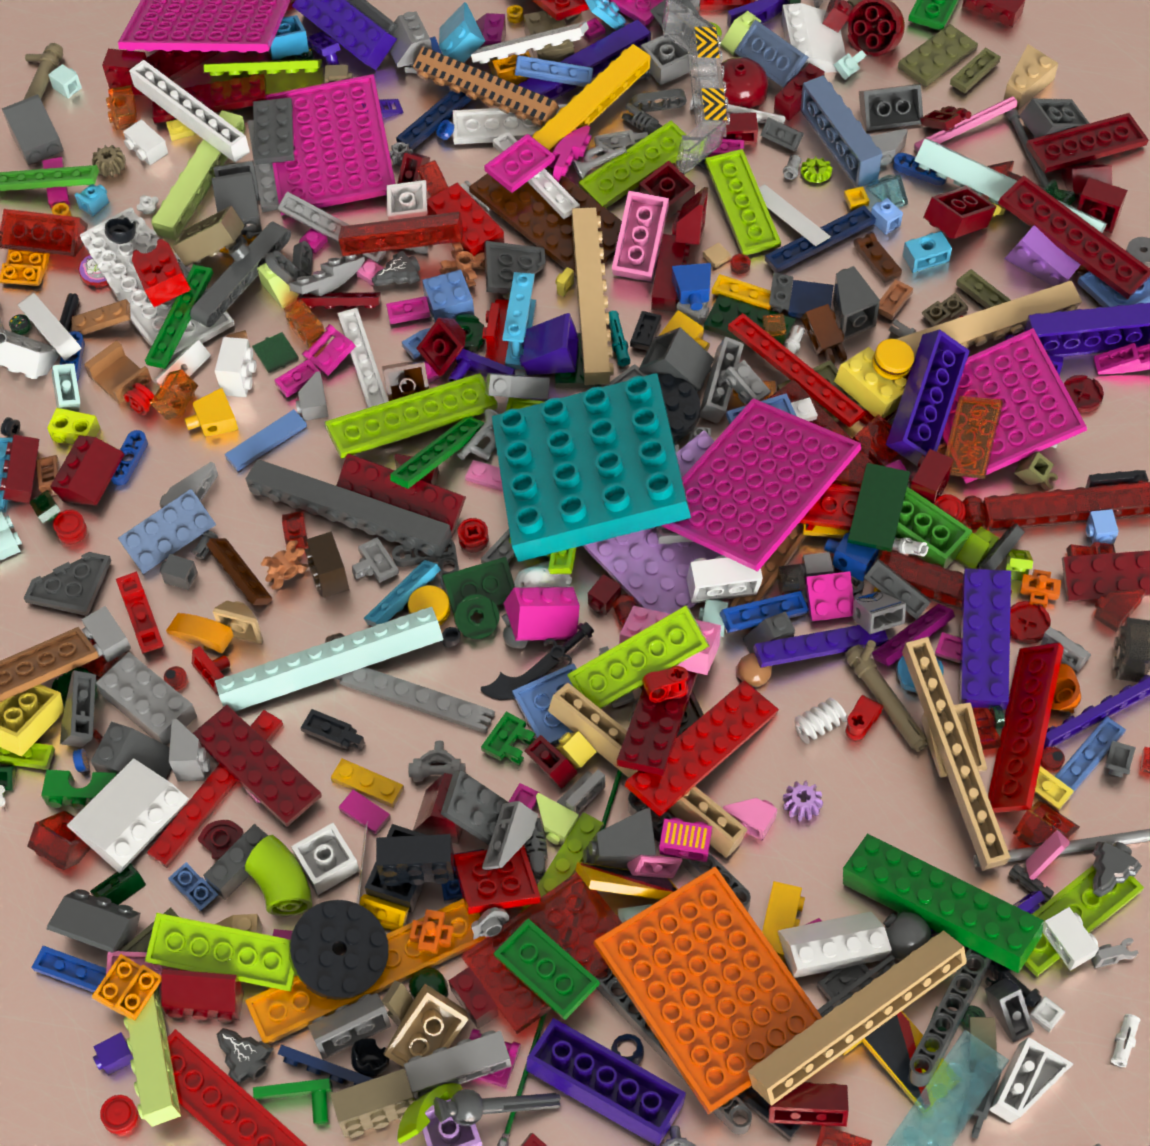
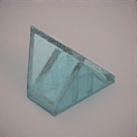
[866,175,908,208]

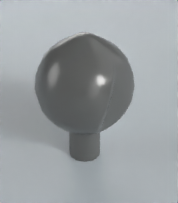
[501,613,529,649]

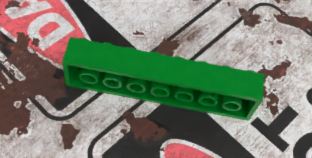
[843,833,1044,973]

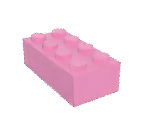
[612,191,669,282]
[619,606,721,675]

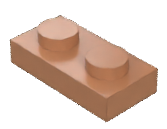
[878,279,913,320]

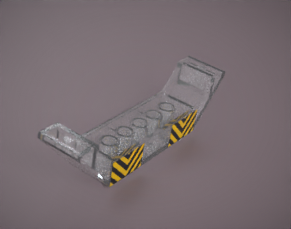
[662,0,730,175]

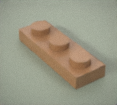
[72,299,131,335]

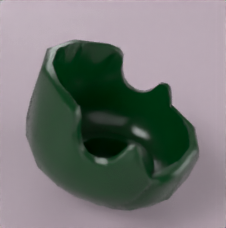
[409,968,448,999]

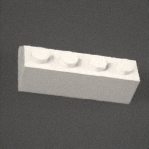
[0,329,60,379]
[778,912,892,978]

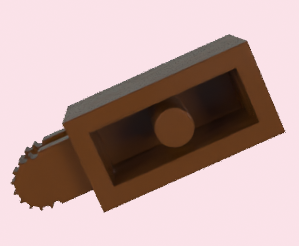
[801,304,847,364]

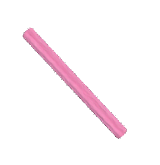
[914,97,1017,153]

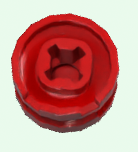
[123,383,157,415]
[933,494,966,523]
[53,510,87,544]
[458,518,489,553]
[100,1095,139,1135]

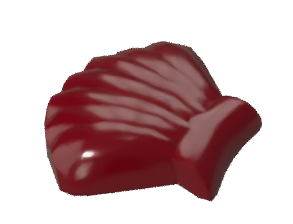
[198,820,243,859]

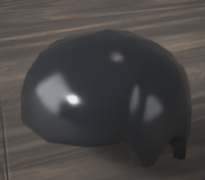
[105,217,136,244]
[351,1038,390,1077]

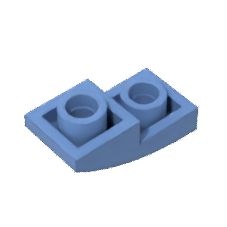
[168,862,218,911]

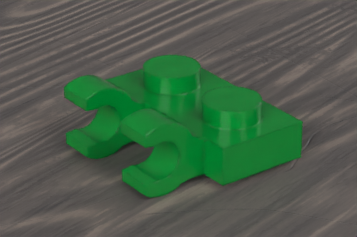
[481,711,536,765]

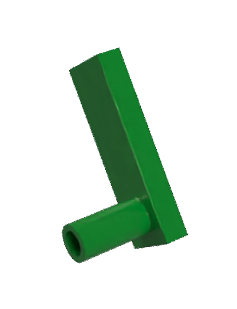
[253,1078,333,1124]

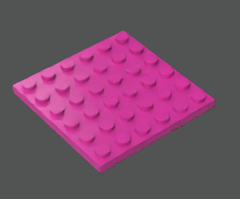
[942,328,1087,484]

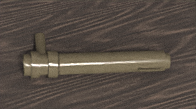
[23,43,63,100]
[845,640,928,752]

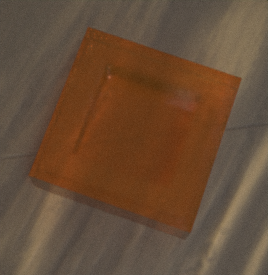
[762,314,786,336]

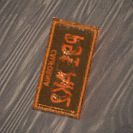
[945,396,1003,479]

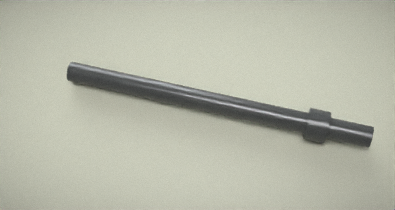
[1006,108,1051,191]

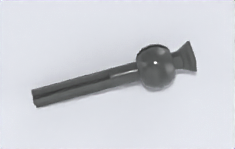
[434,1089,561,1126]

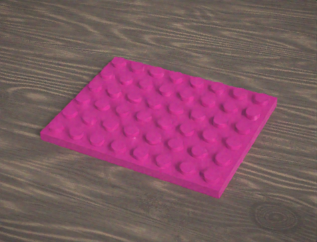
[118,0,291,53]
[267,74,396,216]
[661,398,861,572]

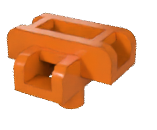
[1020,569,1061,608]
[409,909,454,954]

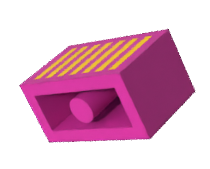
[659,818,712,862]

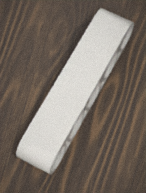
[17,292,82,361]

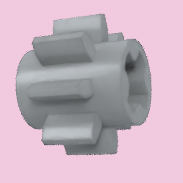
[389,142,413,166]

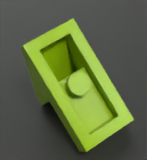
[955,527,999,569]
[1005,549,1033,581]

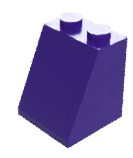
[520,313,579,375]

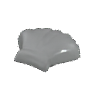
[471,907,509,939]

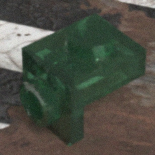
[1043,180,1077,205]

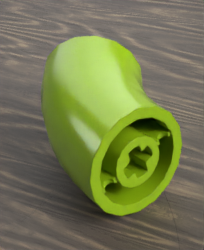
[245,835,312,916]

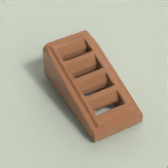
[36,455,60,497]

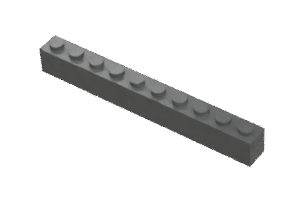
[245,459,452,557]

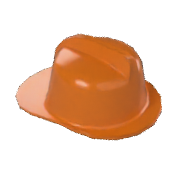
[1052,664,1081,714]

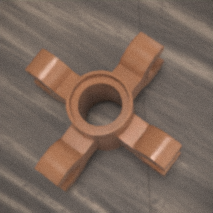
[439,242,485,287]
[261,540,309,590]

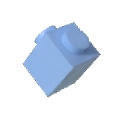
[871,198,903,235]
[1086,509,1119,546]

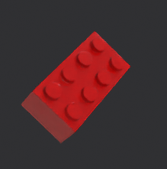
[427,182,504,256]

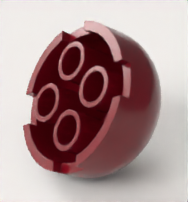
[847,0,905,56]
[711,57,768,109]

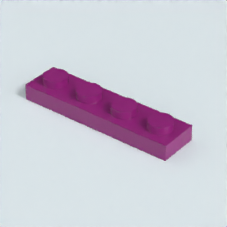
[872,604,955,666]

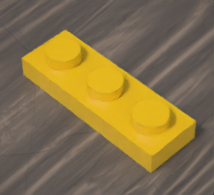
[712,274,771,310]
[331,758,404,808]

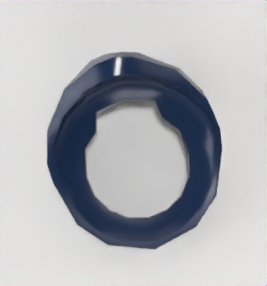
[611,1034,644,1065]

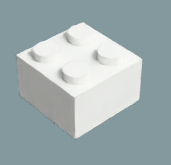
[215,337,257,397]
[291,823,360,895]

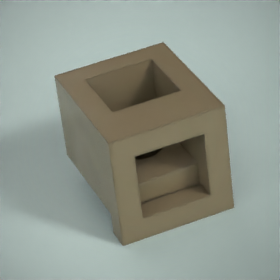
[324,65,353,83]

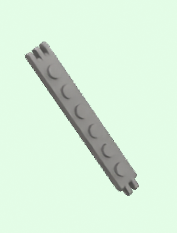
[335,667,495,733]

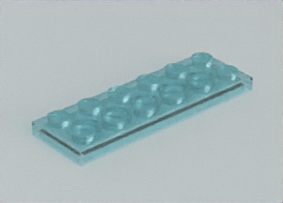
[886,1030,1009,1146]

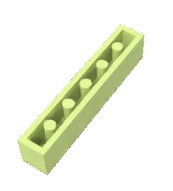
[124,986,181,1127]

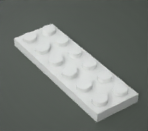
[471,21,589,64]
[453,104,567,145]

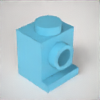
[75,184,109,217]

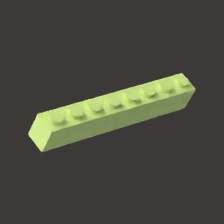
[151,110,246,241]

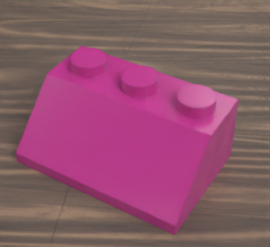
[504,587,580,641]

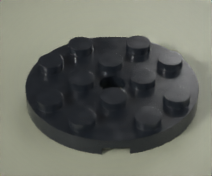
[658,374,701,442]
[289,900,388,1000]

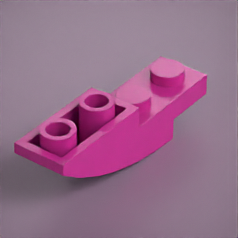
[549,125,592,183]

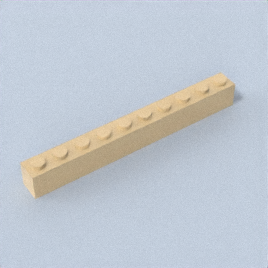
[572,208,614,385]
[897,280,1082,368]
[902,637,1011,871]
[548,683,748,858]
[748,930,967,1106]

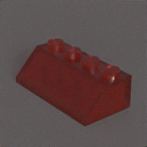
[0,209,88,257]

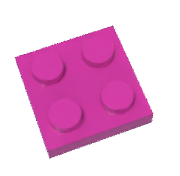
[805,571,854,622]

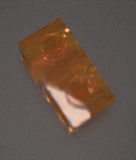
[284,299,325,349]
[150,369,198,420]

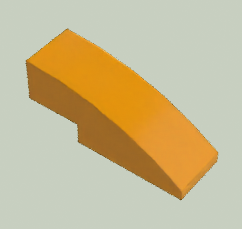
[166,613,234,654]

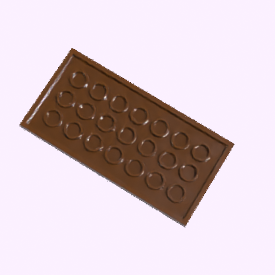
[469,166,622,278]

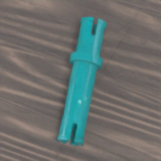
[609,311,631,366]

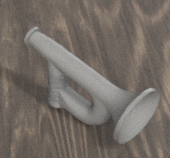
[573,141,627,180]
[457,409,499,461]

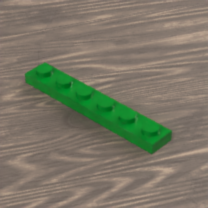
[145,264,214,369]
[390,416,484,489]

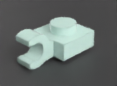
[834,50,867,80]

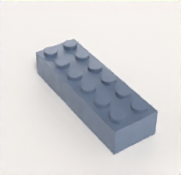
[800,75,882,188]

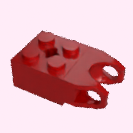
[132,238,191,307]

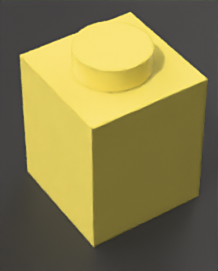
[556,731,597,769]

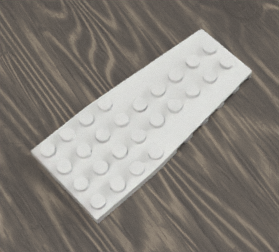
[80,207,235,362]

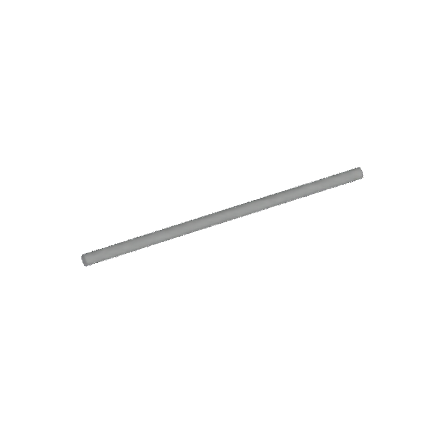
[973,829,1150,867]

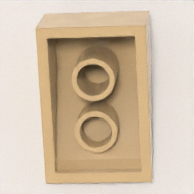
[921,702,987,778]
[384,984,469,1067]

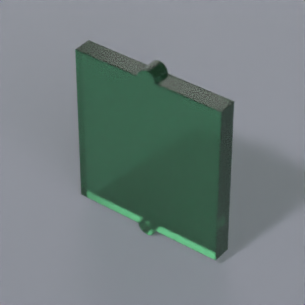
[252,332,299,373]

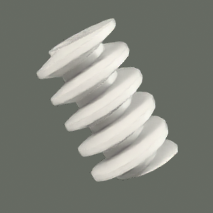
[794,698,847,744]

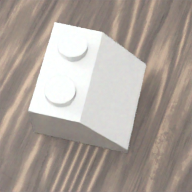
[387,180,428,229]

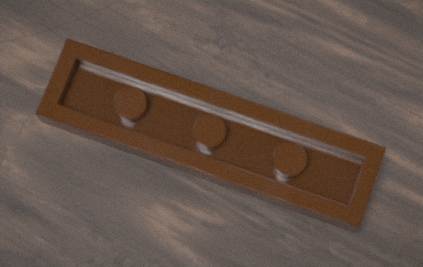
[206,538,272,605]

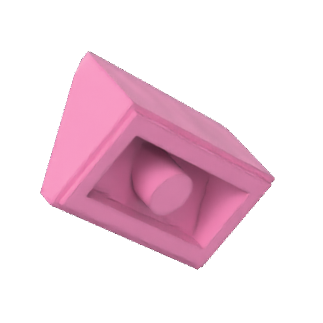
[1026,830,1070,880]
[627,855,683,879]

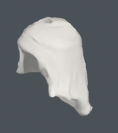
[514,561,572,588]

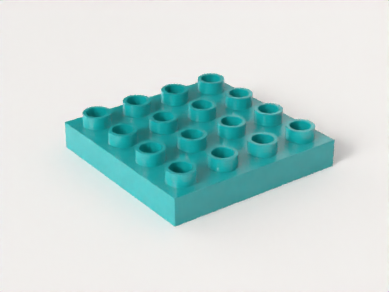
[492,373,691,562]

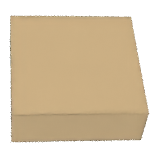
[703,243,731,268]

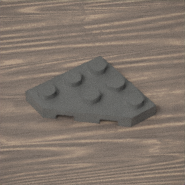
[484,241,546,294]
[24,552,112,616]

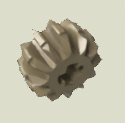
[92,145,126,177]

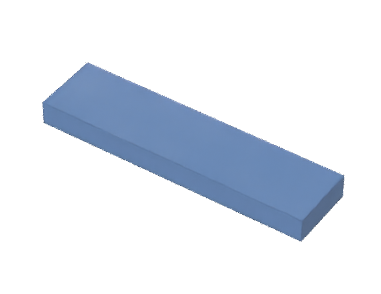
[515,55,593,87]
[225,410,307,472]
[1055,716,1126,797]

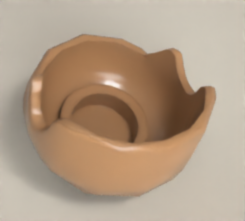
[736,653,772,687]

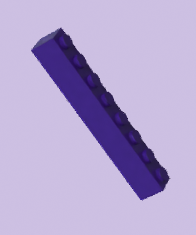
[518,19,651,100]

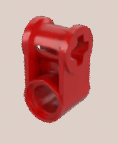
[642,666,688,703]
[845,695,883,741]

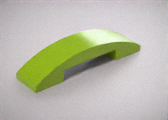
[397,1083,463,1144]

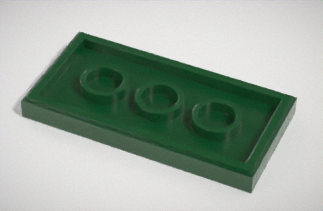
[847,463,910,552]

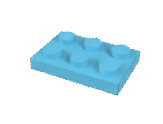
[585,0,627,31]

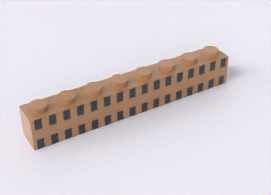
[413,47,559,128]

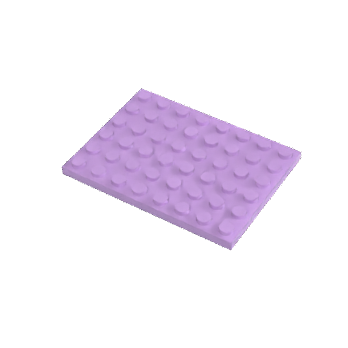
[583,431,721,614]

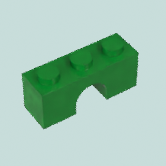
[41,770,117,809]

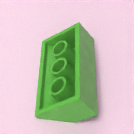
[895,486,972,573]

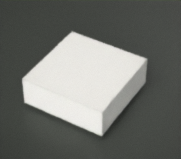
[1029,996,1065,1033]

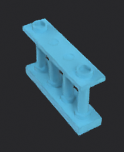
[503,272,536,370]

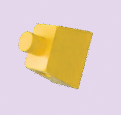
[659,310,710,351]
[184,388,238,437]

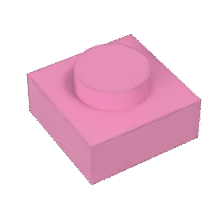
[356,258,384,285]

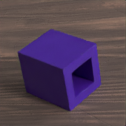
[93,1032,133,1076]

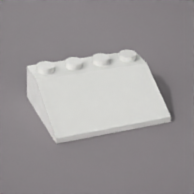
[781,3,846,73]
[67,758,189,873]

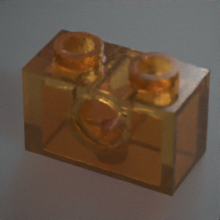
[106,85,138,130]

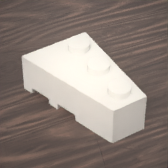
[989,1037,1074,1123]

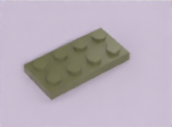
[898,24,978,87]

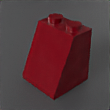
[413,773,463,844]

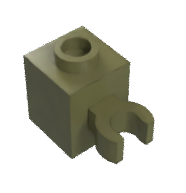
[1014,452,1058,490]

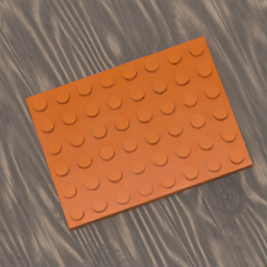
[593,866,822,1115]

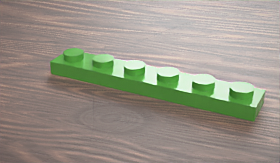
[0,165,99,191]

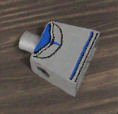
[853,592,906,634]

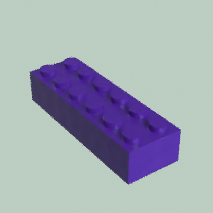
[292,0,397,70]
[1024,303,1150,357]
[886,329,970,465]
[959,568,1011,710]
[526,1018,686,1146]

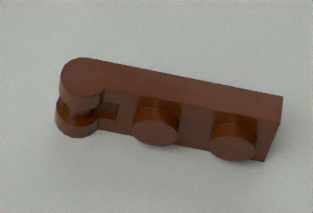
[853,232,902,283]

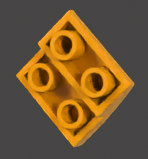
[0,249,50,286]
[92,954,161,1021]

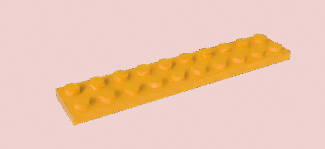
[245,898,491,1044]

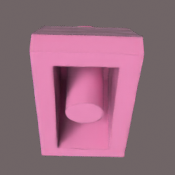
[722,798,777,841]

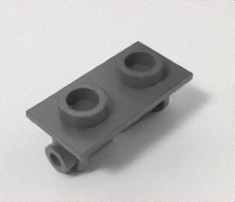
[769,272,793,314]

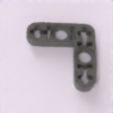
[265,241,313,285]
[392,540,459,594]

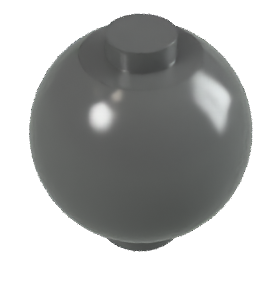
[883,912,932,961]

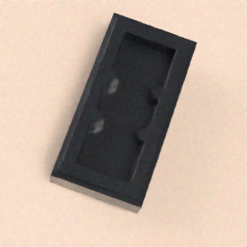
[630,311,662,351]

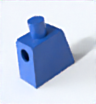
[672,263,711,311]
[824,532,879,581]

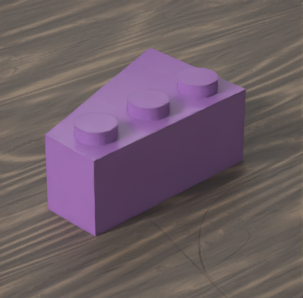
[1004,225,1081,286]

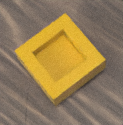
[844,186,870,210]

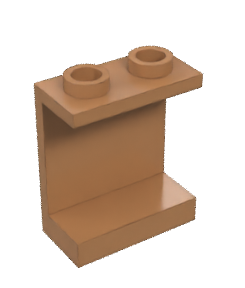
[84,340,152,405]

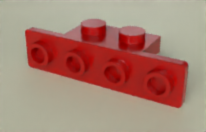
[483,299,509,365]

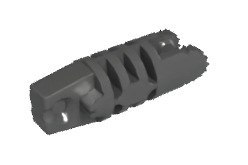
[622,103,662,135]
[525,818,548,880]

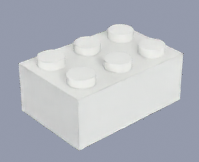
[686,555,763,603]

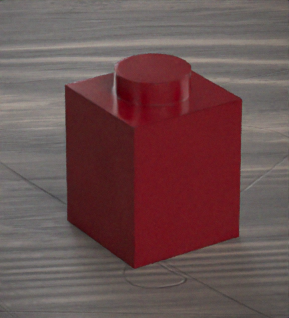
[588,574,621,615]

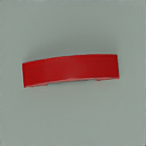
[116,571,164,654]

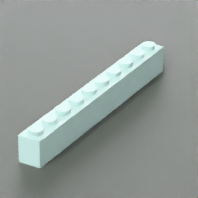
[914,139,1107,233]
[215,607,443,712]

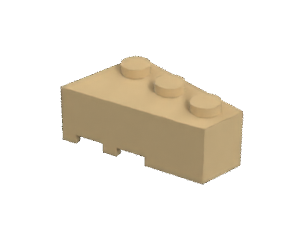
[1004,44,1058,110]

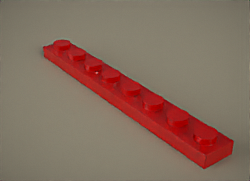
[728,313,865,428]
[147,710,283,868]

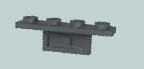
[817,954,896,1017]

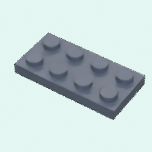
[734,20,809,88]
[118,489,216,574]

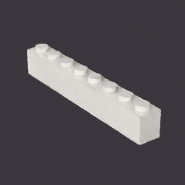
[129,60,250,163]

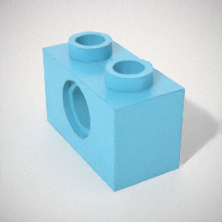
[903,231,952,273]

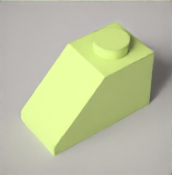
[720,11,761,56]
[257,263,298,308]
[536,793,579,845]

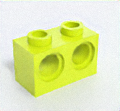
[47,408,100,444]

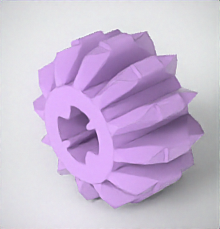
[783,780,823,822]

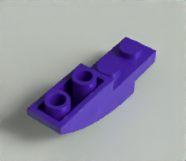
[727,0,789,28]

